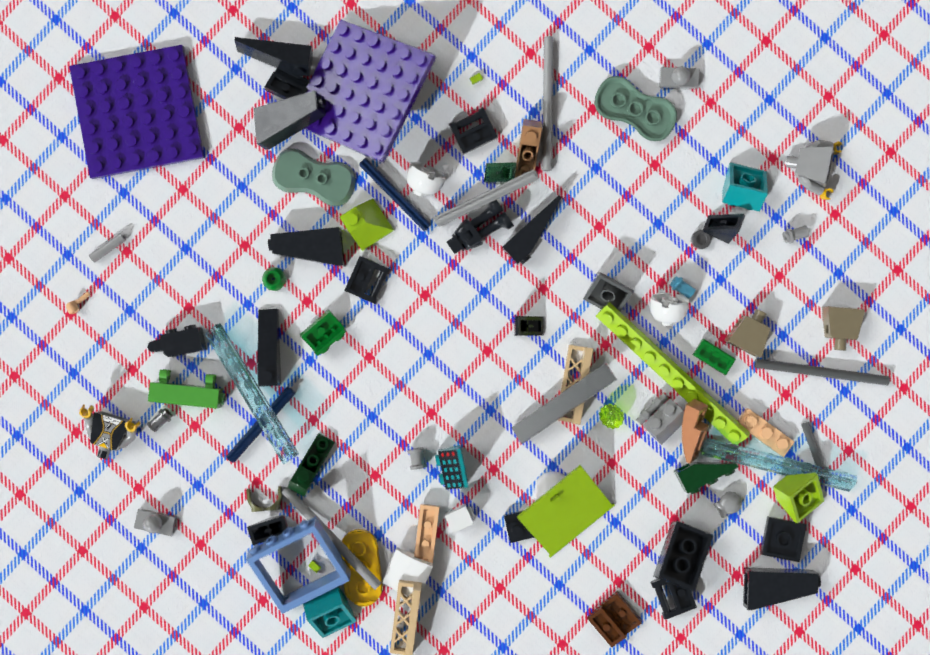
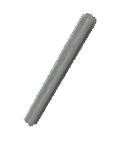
[434,169,539,227]

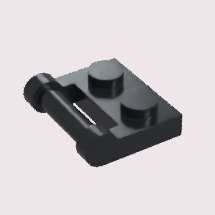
[449,107,498,155]
[344,256,391,304]
[650,579,697,619]

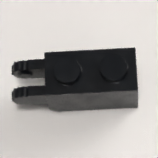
[147,325,207,357]

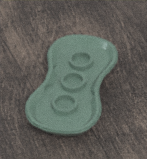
[594,76,677,141]
[272,149,356,206]

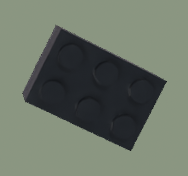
[653,521,713,591]

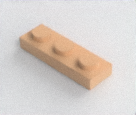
[737,408,794,457]
[414,504,440,563]

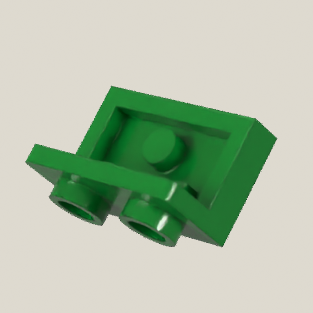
[300,310,346,356]

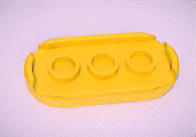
[340,529,383,607]

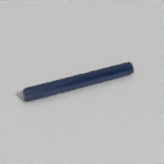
[359,158,431,231]
[226,387,296,463]

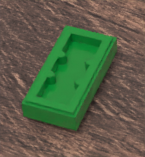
[692,339,736,375]

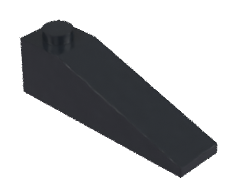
[234,37,313,76]
[502,195,562,265]
[257,309,281,387]

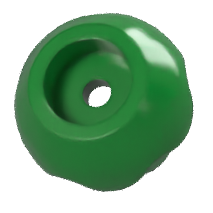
[262,267,286,291]

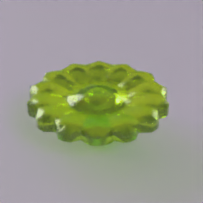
[599,403,624,429]

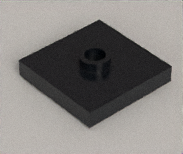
[760,516,807,562]

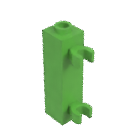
[148,369,225,409]

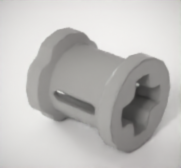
[407,448,427,470]

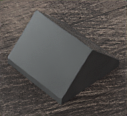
[583,272,634,311]

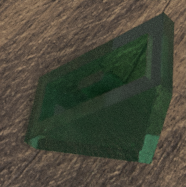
[484,162,517,185]

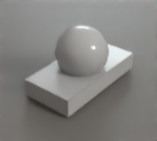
[659,66,699,89]
[134,509,177,536]

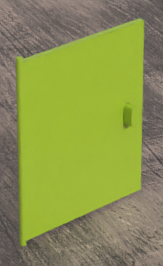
[516,465,615,558]

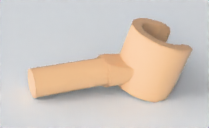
[66,291,90,314]

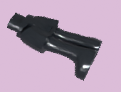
[446,200,514,254]

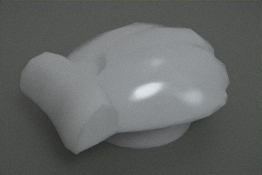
[714,491,742,518]

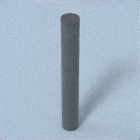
[801,422,827,478]

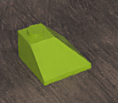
[340,199,394,251]
[773,473,824,524]

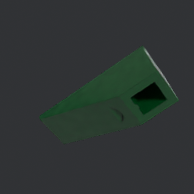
[288,433,335,497]
[674,462,739,494]

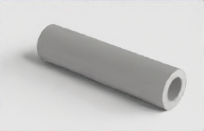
[89,233,126,263]

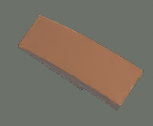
[682,399,709,464]

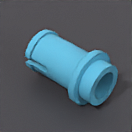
[670,276,696,299]

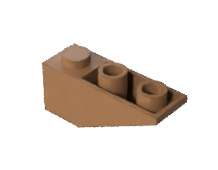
[514,119,542,178]

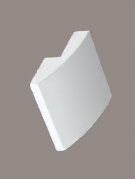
[382,548,433,596]

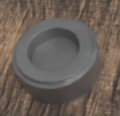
[691,230,711,249]

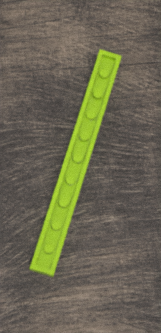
[596,302,750,446]

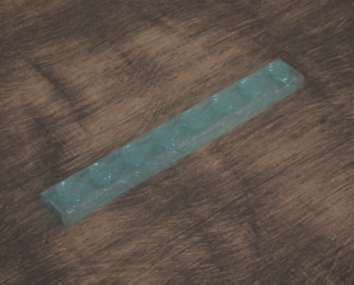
[205,323,299,465]
[701,438,857,492]

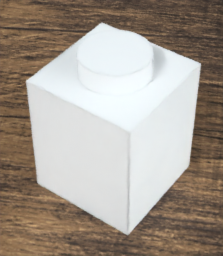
[445,503,476,533]

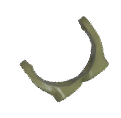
[246,486,282,512]

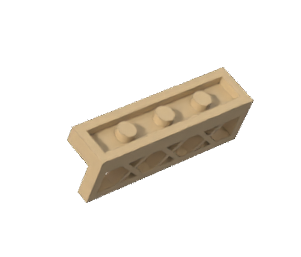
[559,345,593,425]
[390,580,422,655]

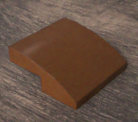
[587,591,642,647]

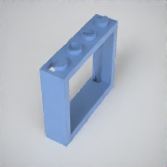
[246,516,351,614]

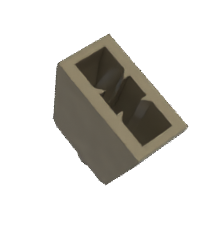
[822,306,865,351]
[724,309,770,358]

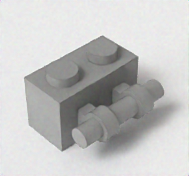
[636,393,684,445]

